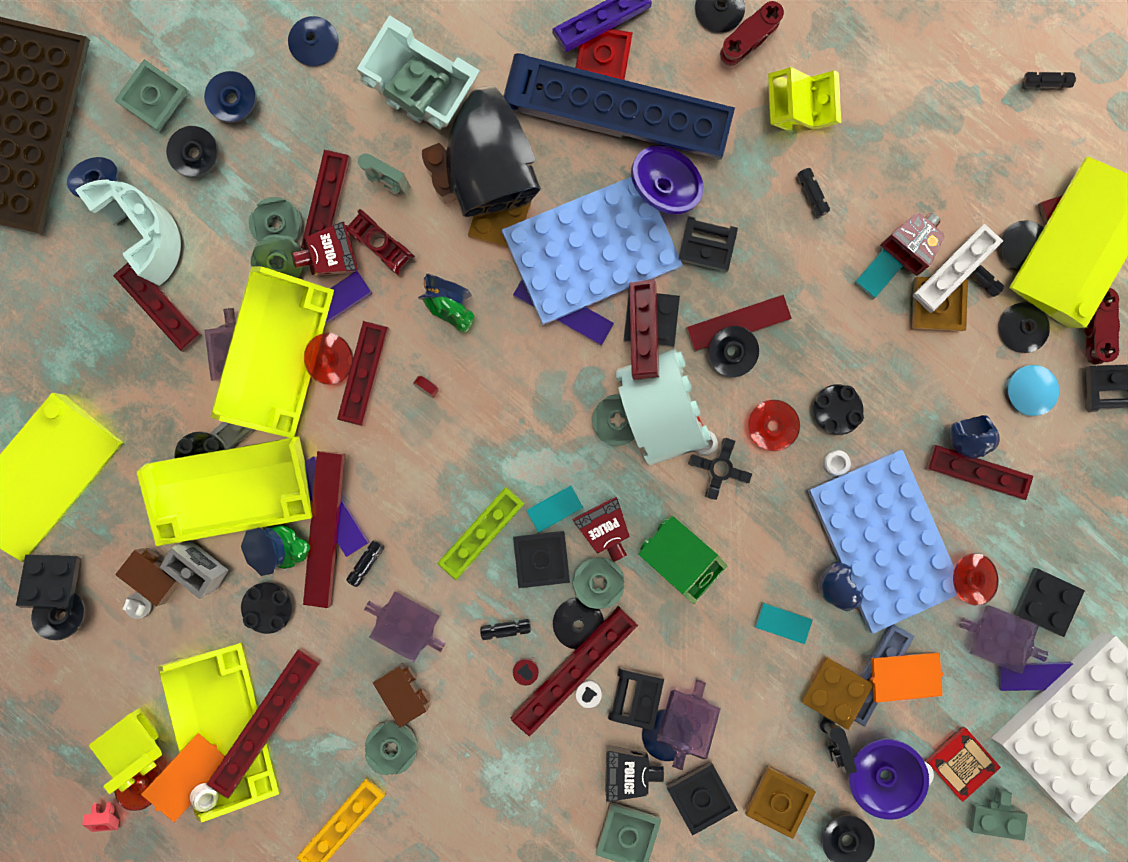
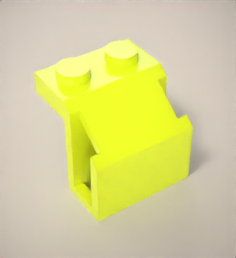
[768,67,841,130]
[88,708,162,795]

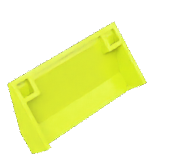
[1009,156,1128,328]
[210,266,334,438]
[0,393,123,562]
[136,436,312,546]
[157,643,279,823]

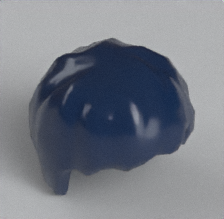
[950,415,1000,459]
[818,562,863,611]

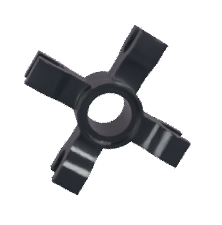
[688,438,752,500]

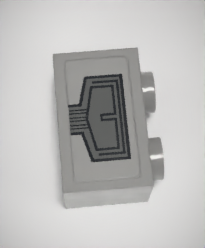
[160,540,228,599]

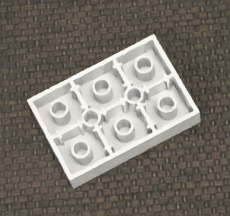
[991,632,1128,823]

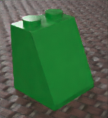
[638,515,728,604]

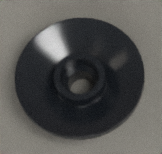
[695,0,745,33]
[166,126,218,177]
[998,302,1050,353]
[708,326,759,377]
[31,593,85,641]
[553,598,604,649]
[822,815,875,862]

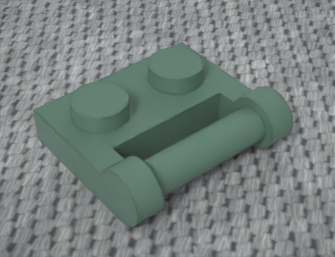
[383,55,451,118]
[358,153,411,195]

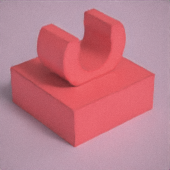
[82,802,119,832]

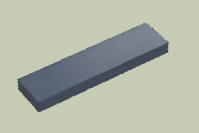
[854,624,915,727]

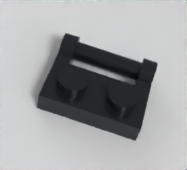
[678,216,738,272]
[1085,364,1128,412]
[608,667,664,731]
[818,716,857,775]

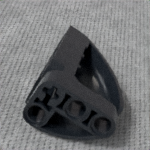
[446,85,541,217]

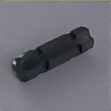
[1023,72,1076,88]
[797,168,830,217]
[969,264,1005,297]
[346,540,385,587]
[480,619,531,640]

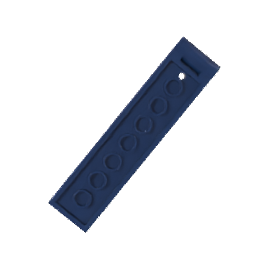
[503,53,735,160]

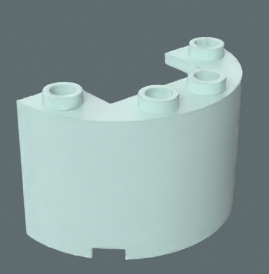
[357,15,480,130]
[75,180,181,286]
[616,349,711,465]

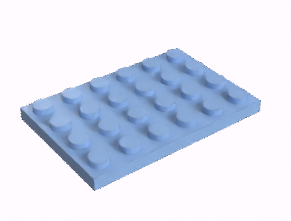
[501,177,683,325]
[807,450,965,634]

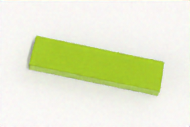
[437,487,525,581]

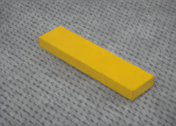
[296,777,386,862]

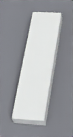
[912,223,1003,313]

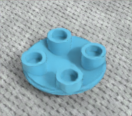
[1006,365,1059,416]

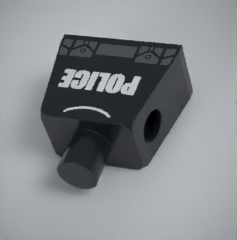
[605,745,664,802]

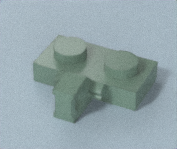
[969,788,1028,841]

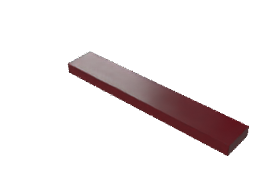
[303,451,345,608]
[510,606,638,737]
[206,649,320,799]

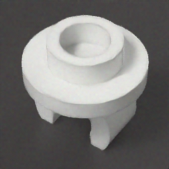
[122,593,152,619]

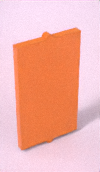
[870,653,943,703]
[141,733,225,822]

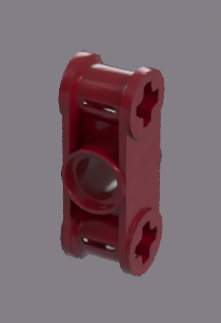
[720,1,784,66]
[345,208,415,275]
[1084,288,1120,365]

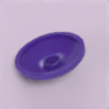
[631,146,703,214]
[848,739,929,820]

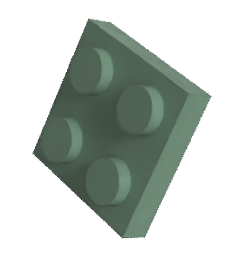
[115,59,188,132]
[596,802,661,862]

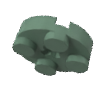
[249,197,302,242]
[251,235,303,278]
[592,394,635,446]
[572,557,624,609]
[365,720,418,775]

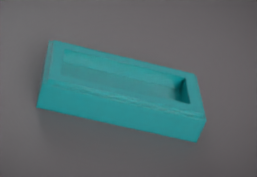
[854,249,903,299]
[526,486,583,533]
[754,602,813,644]

